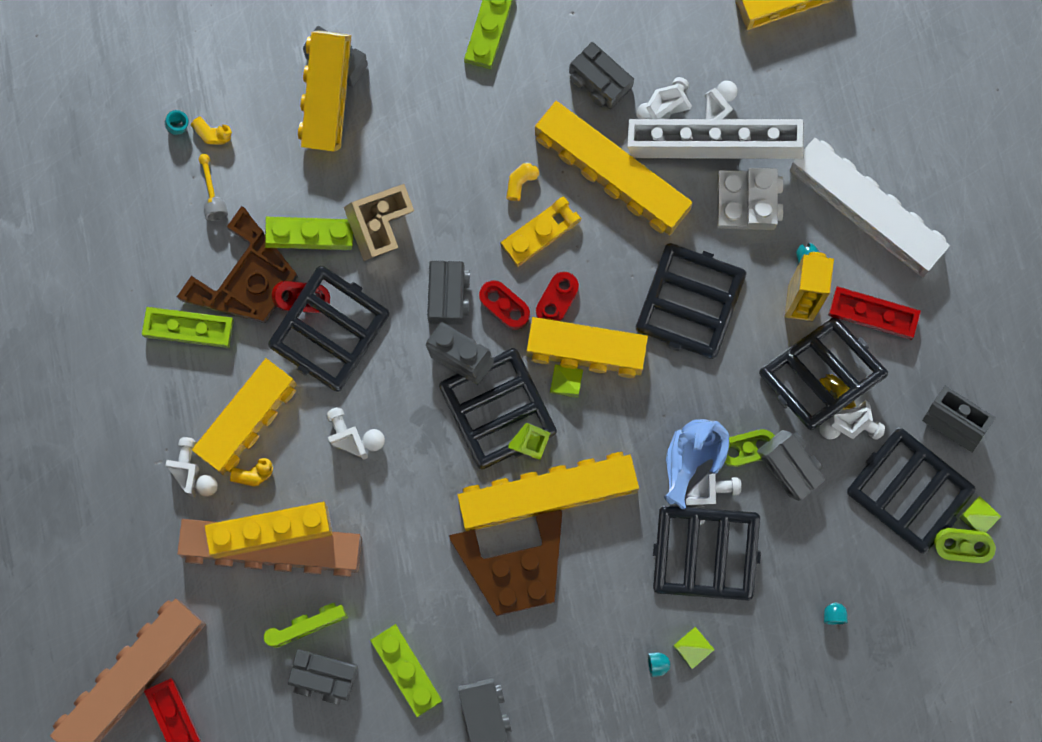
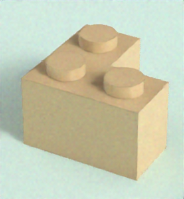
[343,184,414,261]

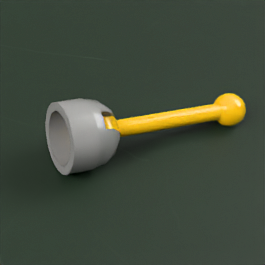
[198,154,228,221]

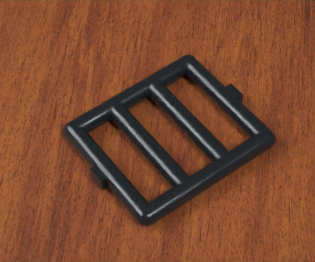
[635,243,747,359]
[268,266,389,392]
[759,317,888,430]
[439,348,557,470]
[847,428,976,554]
[653,506,761,601]

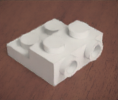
[718,168,783,230]

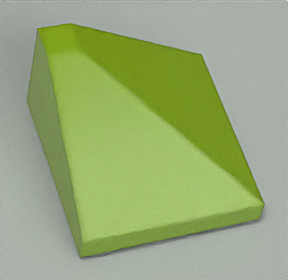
[550,364,583,398]
[508,423,551,460]
[959,496,1001,533]
[673,627,715,669]

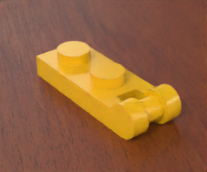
[500,196,582,267]

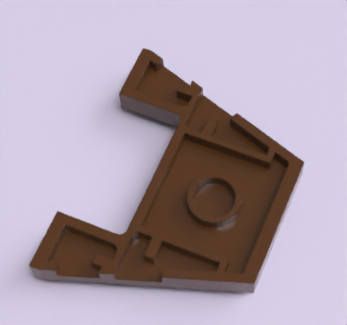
[176,206,298,323]
[449,509,562,617]

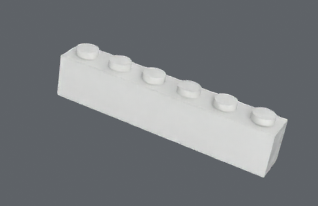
[628,119,804,159]
[789,137,950,278]

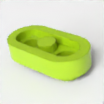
[724,429,775,467]
[934,528,996,563]

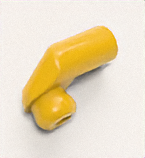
[190,116,232,145]
[506,163,539,201]
[819,374,856,410]
[230,458,273,487]

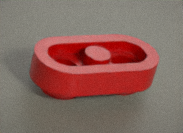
[536,272,579,322]
[479,280,530,330]
[272,281,330,313]

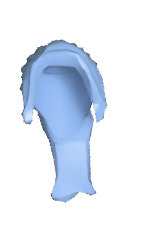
[664,419,729,509]

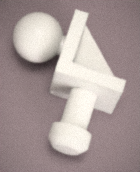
[636,77,692,119]
[704,81,738,119]
[819,400,885,440]
[326,408,385,460]
[166,437,218,497]
[684,471,741,525]

